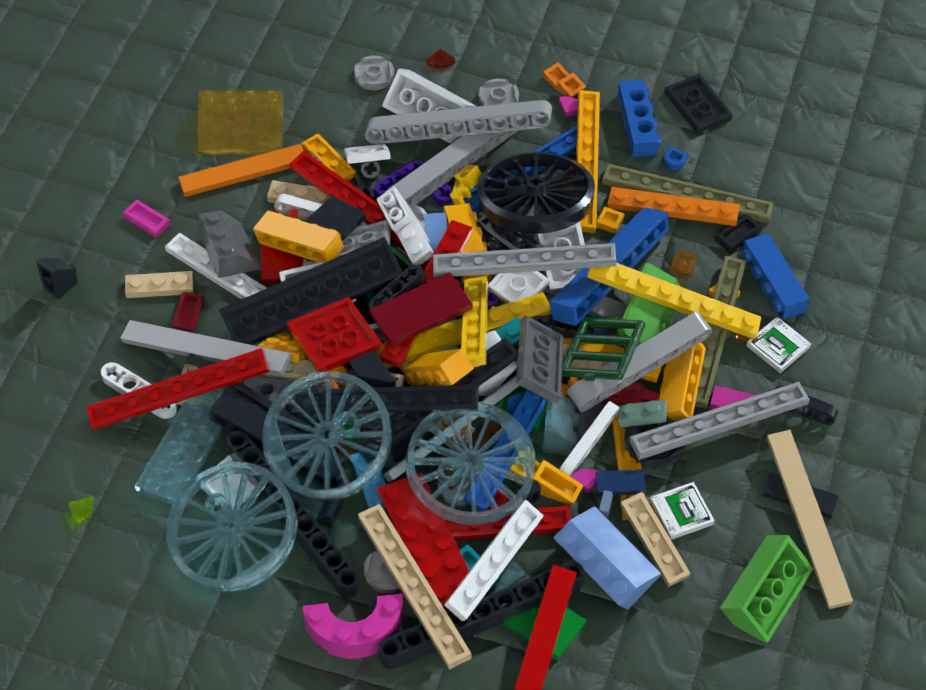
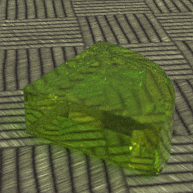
[69,496,94,526]

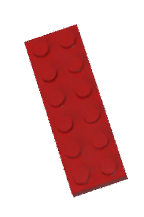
[377,472,469,608]

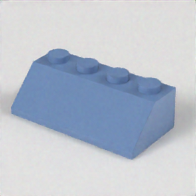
[554,506,661,609]

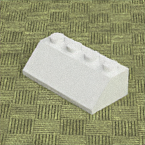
[382,69,477,143]

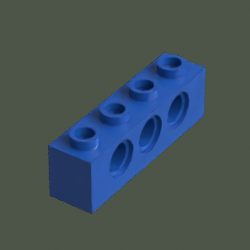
[617,79,661,158]

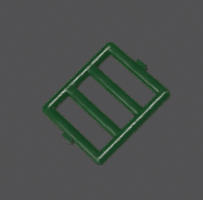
[562,316,645,381]

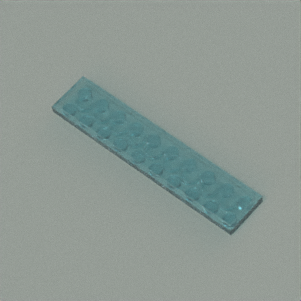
[135,329,276,508]

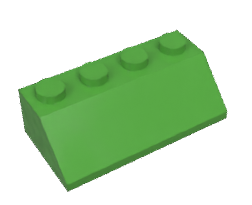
[617,263,679,348]
[720,535,813,643]

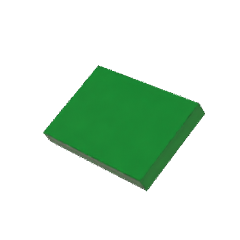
[503,593,587,660]

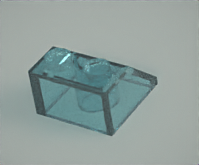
[542,394,579,455]

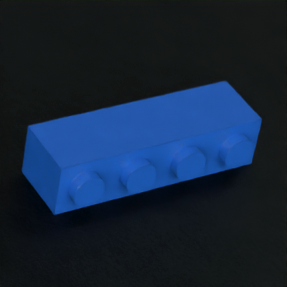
[741,233,809,320]

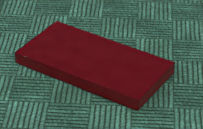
[369,272,473,347]

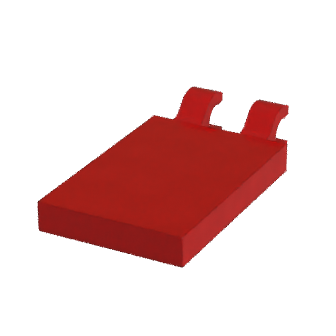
[261,210,304,285]

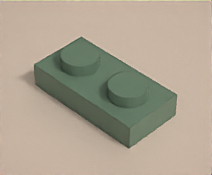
[618,400,668,428]

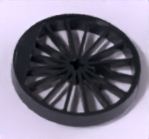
[477,152,595,234]

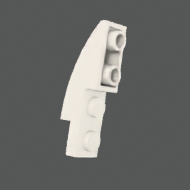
[377,186,434,266]

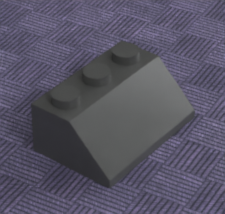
[199,210,261,278]

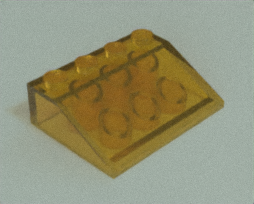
[198,90,285,154]

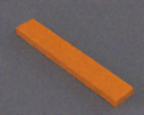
[178,144,304,197]

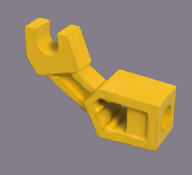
[450,165,482,205]

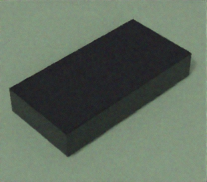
[715,214,762,253]

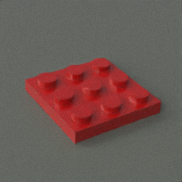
[287,297,381,375]

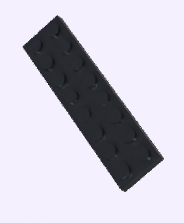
[219,237,403,345]

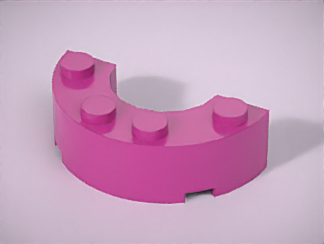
[302,593,403,659]

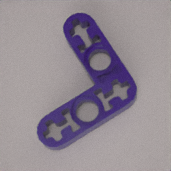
[375,160,453,207]

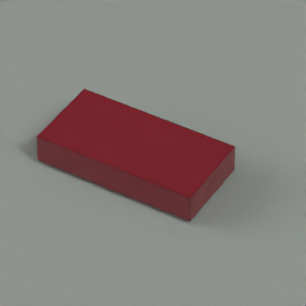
[171,292,205,333]

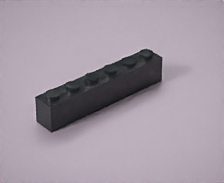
[210,389,345,491]

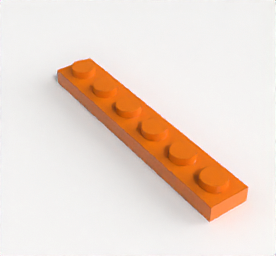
[608,187,740,226]

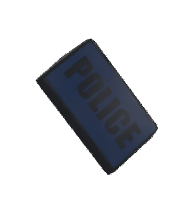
[316,476,350,528]

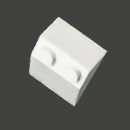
[534,222,585,291]

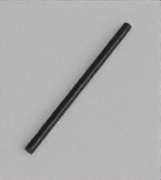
[187,353,321,439]

